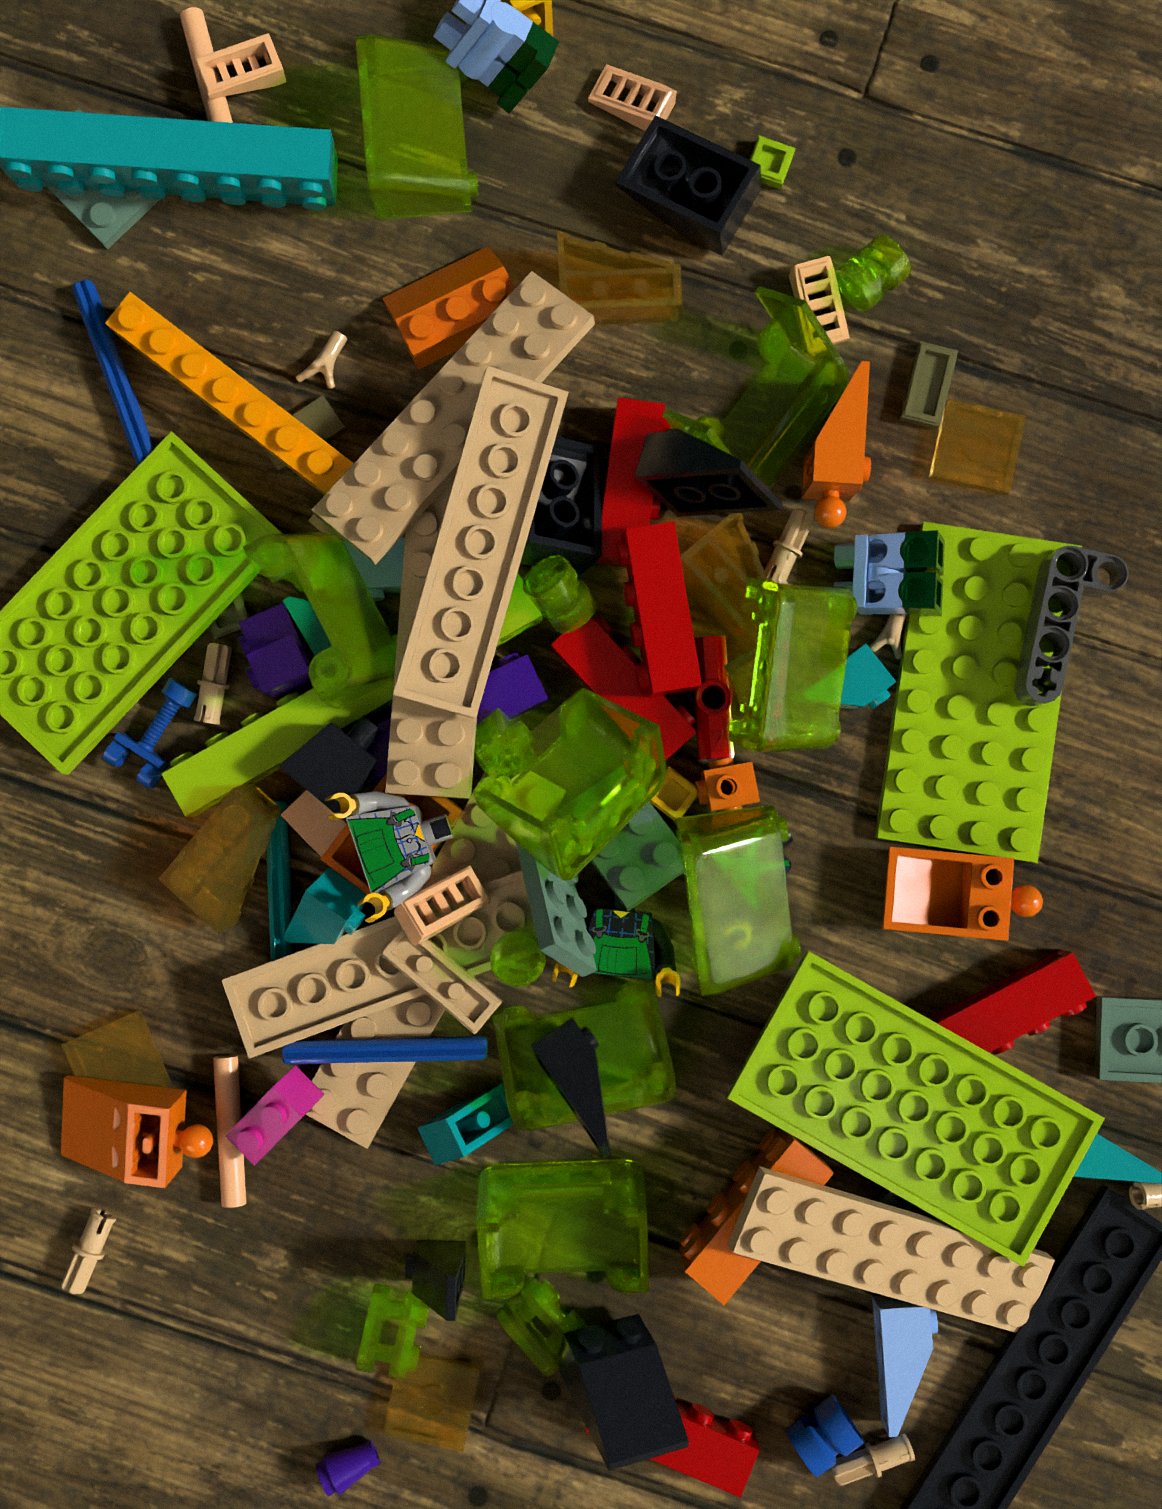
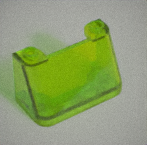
[356,34,479,220]
[243,532,397,709]
[728,577,857,752]
[473,688,666,881]
[675,805,801,996]
[492,980,677,1131]
[476,1159,649,1299]

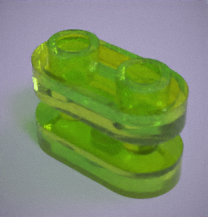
[496,1278,587,1377]
[356,1283,430,1380]

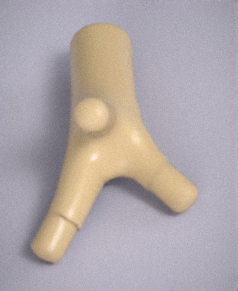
[296,331,347,389]
[869,614,907,659]

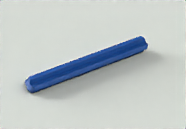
[72,279,155,466]
[282,1036,488,1064]

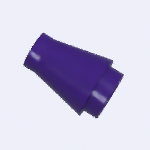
[315,1440,381,1496]

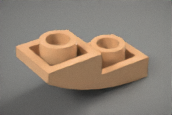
[281,790,347,856]

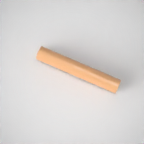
[180,7,233,123]
[213,1055,246,1208]

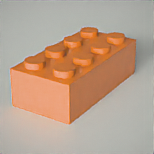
[679,1128,834,1305]

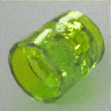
[835,234,912,313]
[523,555,597,633]
[490,927,547,987]

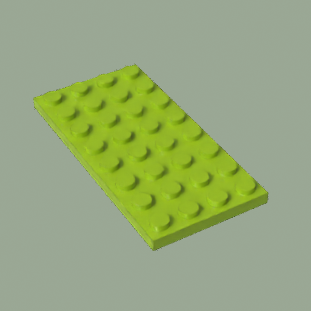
[0,431,290,775]
[874,521,1082,863]
[726,950,1105,1267]

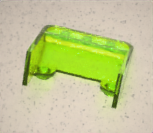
[662,286,849,490]

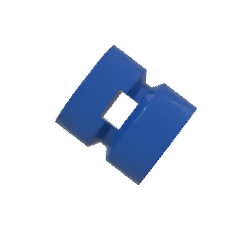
[785,1394,865,1478]

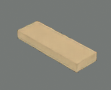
[379,927,502,1035]

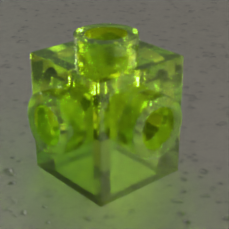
[475,708,538,783]

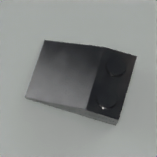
[615,115,761,256]
[634,429,782,517]
[520,437,602,575]
[558,1314,689,1471]

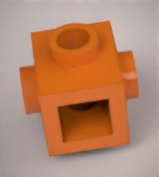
[695,757,760,818]

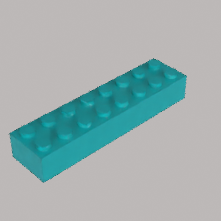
[0,107,338,210]

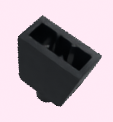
[280,715,382,819]

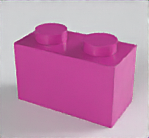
[225,1065,325,1166]

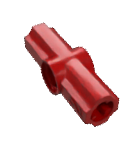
[693,636,734,760]

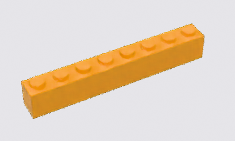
[105,292,354,495]

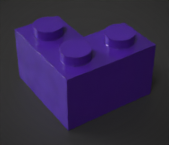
[238,603,321,700]

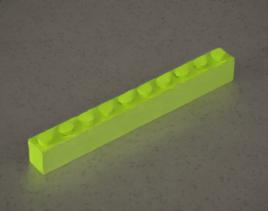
[161,573,543,817]

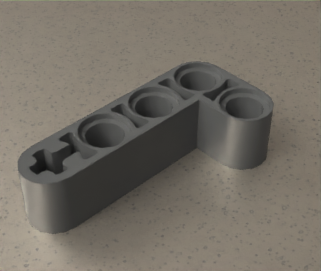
[1014,546,1129,706]

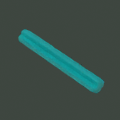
[264,801,294,961]

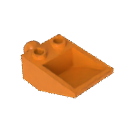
[801,361,871,528]
[882,847,1043,941]
[61,1075,213,1188]

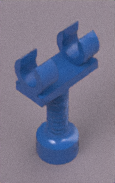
[102,677,198,789]

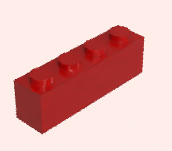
[596,397,672,567]
[616,521,702,697]
[551,612,697,767]
[929,949,1097,1055]
[585,1396,760,1498]

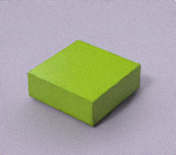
[750,135,796,190]

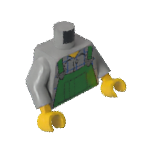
[325,791,454,923]

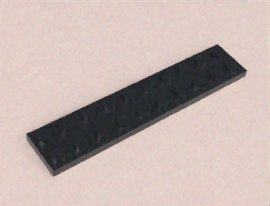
[900,1184,1162,1509]

